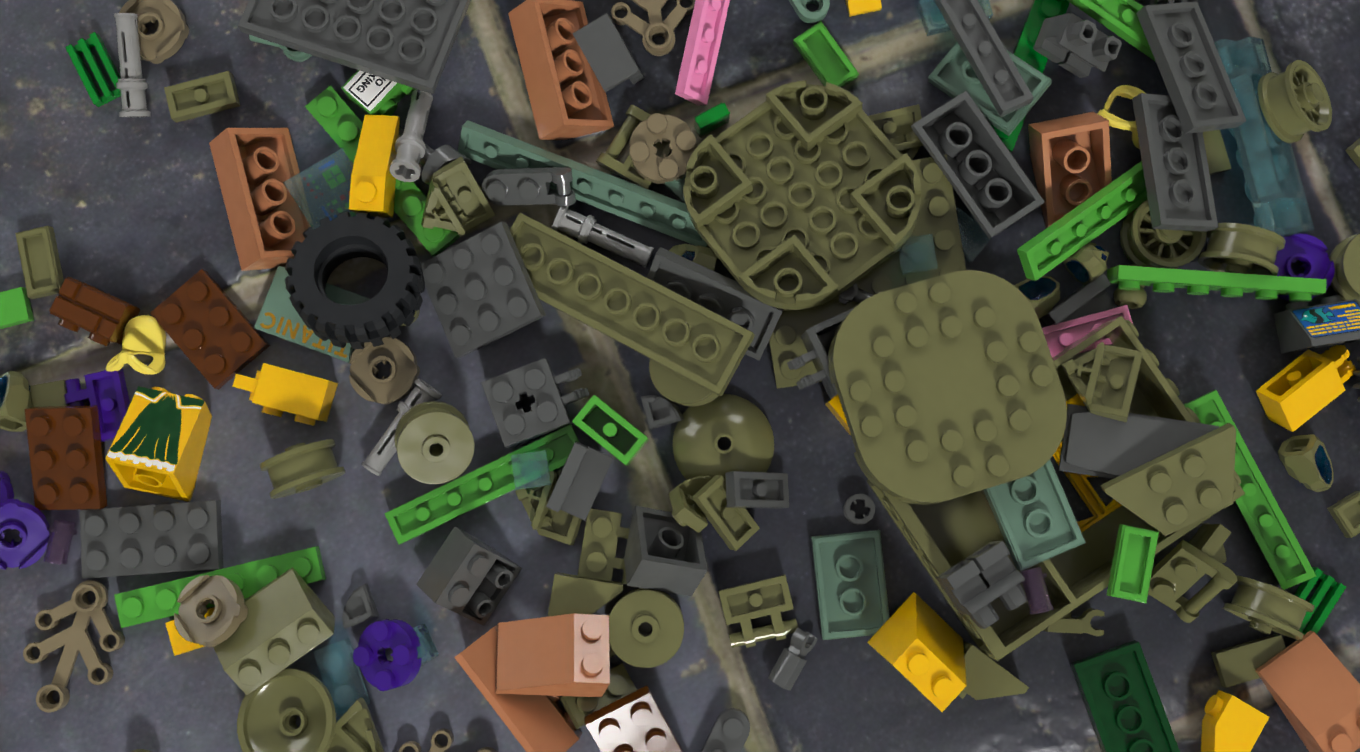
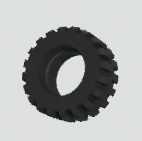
[285,211,425,349]

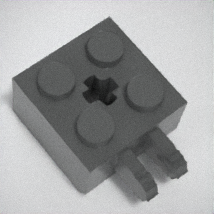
[787,308,854,399]
[481,358,590,448]

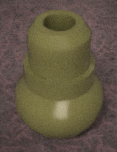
[1113,265,1147,309]

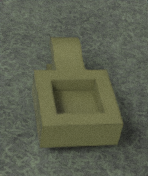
[1043,608,1105,636]

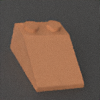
[1028,111,1112,228]
[496,613,610,698]
[1255,630,1360,752]

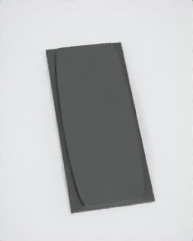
[1058,404,1219,479]

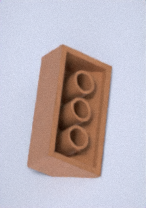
[508,0,614,140]
[209,128,315,271]
[454,624,582,752]

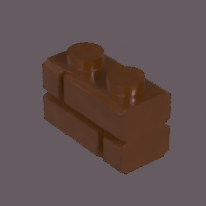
[49,277,140,346]

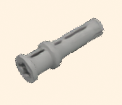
[114,13,151,117]
[389,89,433,182]
[552,206,654,268]
[361,378,442,476]

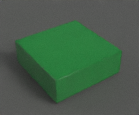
[694,103,730,137]

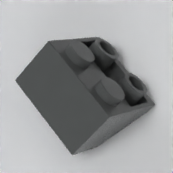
[416,527,522,626]

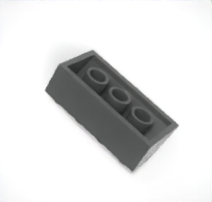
[911,91,1045,239]

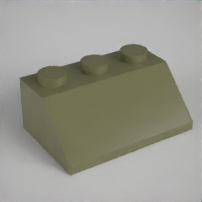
[213,567,335,696]

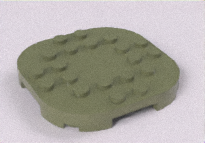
[683,80,922,310]
[828,270,1067,505]

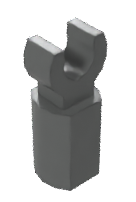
[768,628,818,691]

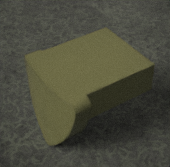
[1189,523,1231,563]

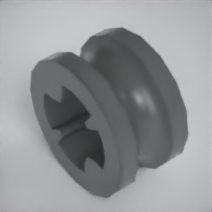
[843,494,875,525]

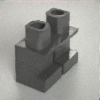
[1033,13,1122,78]
[936,541,1027,629]

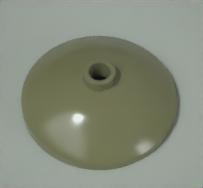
[673,394,774,480]
[237,668,336,752]

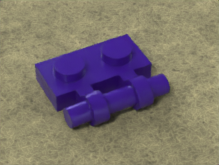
[64,368,130,442]

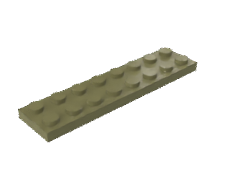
[510,213,755,397]

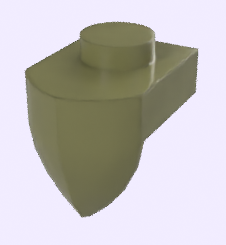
[668,476,711,533]

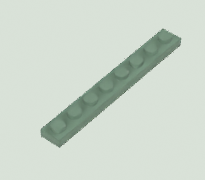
[458,120,707,247]

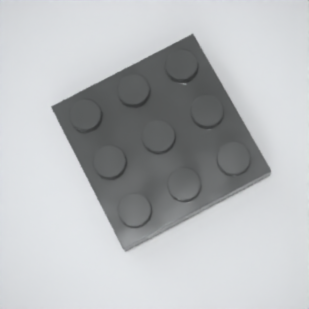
[420,222,546,358]

